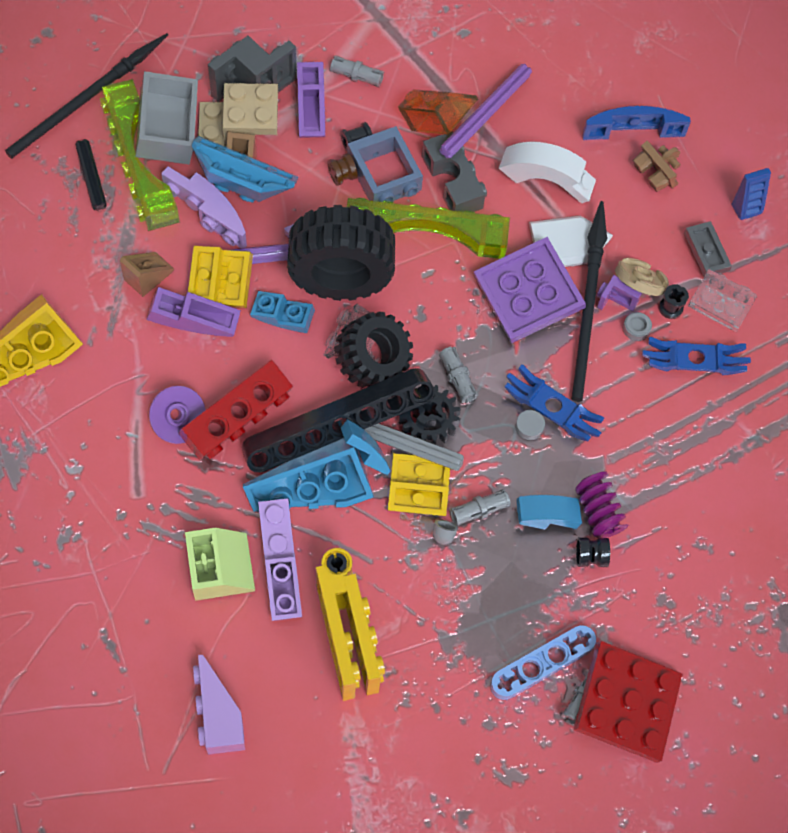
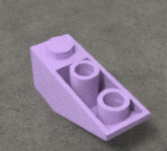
[193,655,245,755]

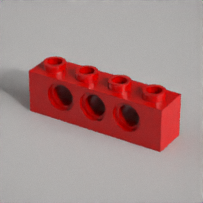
[179,360,293,461]

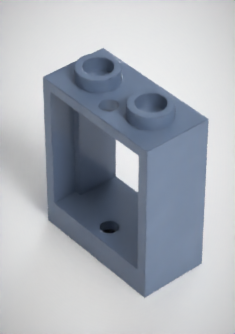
[347,126,423,208]

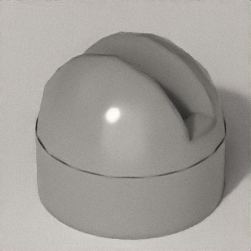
[433,520,458,545]

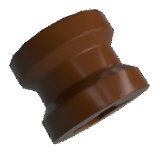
[327,153,358,186]

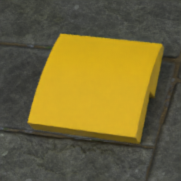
[188,246,253,308]
[388,453,450,516]

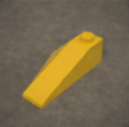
[0,294,83,387]

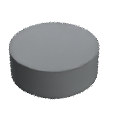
[623,312,652,341]
[516,410,545,440]

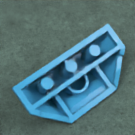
[192,136,299,202]

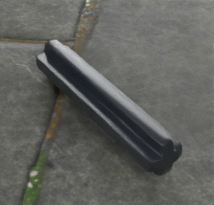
[75,139,107,211]

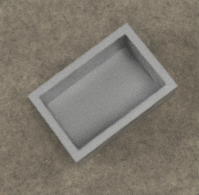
[135,71,198,164]

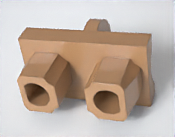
[633,140,681,192]

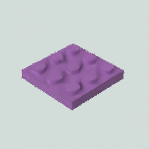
[474,237,586,344]

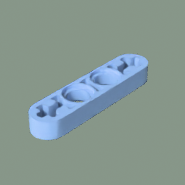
[490,625,596,700]

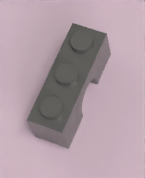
[422,131,487,219]

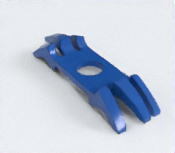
[642,337,751,375]
[505,364,605,441]

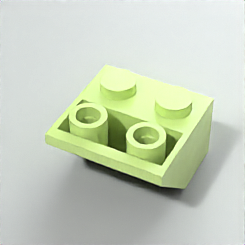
[185,528,255,601]

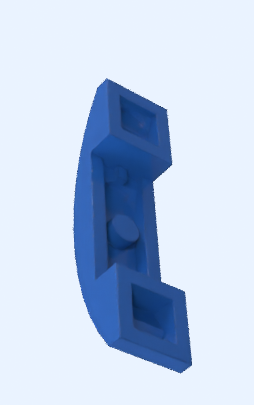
[582,106,691,140]

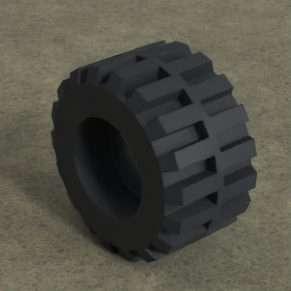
[334,312,413,388]

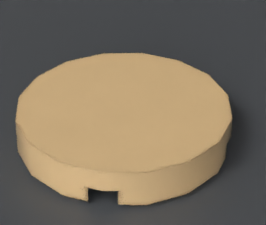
[615,258,669,296]

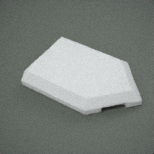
[529,216,613,267]

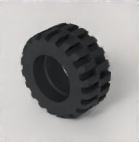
[287,205,395,301]

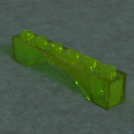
[100,79,180,231]
[347,198,510,259]

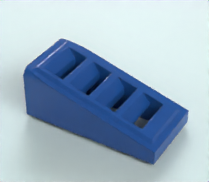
[731,168,771,220]

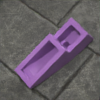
[297,62,326,138]
[146,287,241,337]

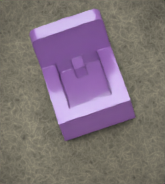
[596,275,642,311]

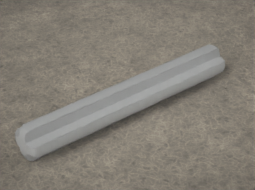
[364,423,464,471]

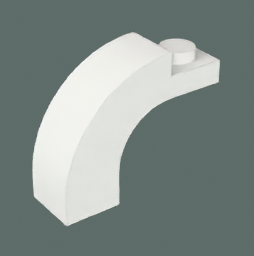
[499,142,596,204]

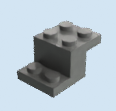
[208,36,297,102]

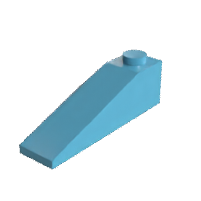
[243,438,374,512]

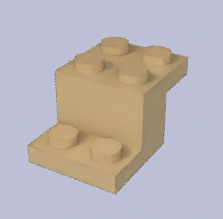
[198,83,278,147]

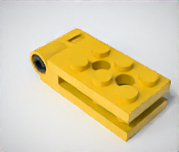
[316,548,385,701]

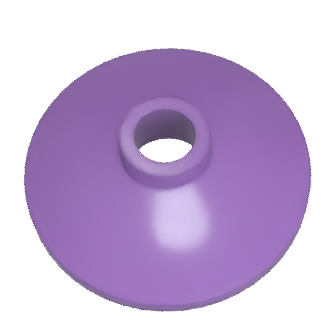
[149,386,206,444]

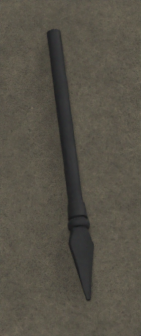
[5,33,169,159]
[571,201,607,402]

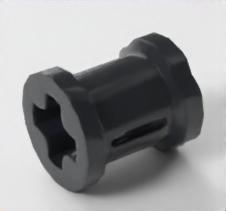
[340,122,373,151]
[659,284,689,319]

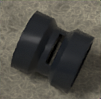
[576,537,610,567]

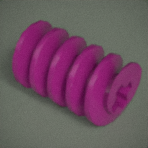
[575,471,629,538]

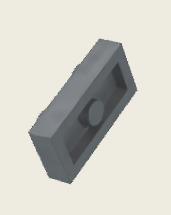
[684,221,732,278]

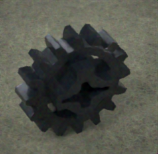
[398,385,461,445]

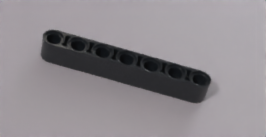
[242,368,435,473]

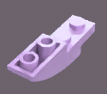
[161,166,247,249]
[258,499,302,621]

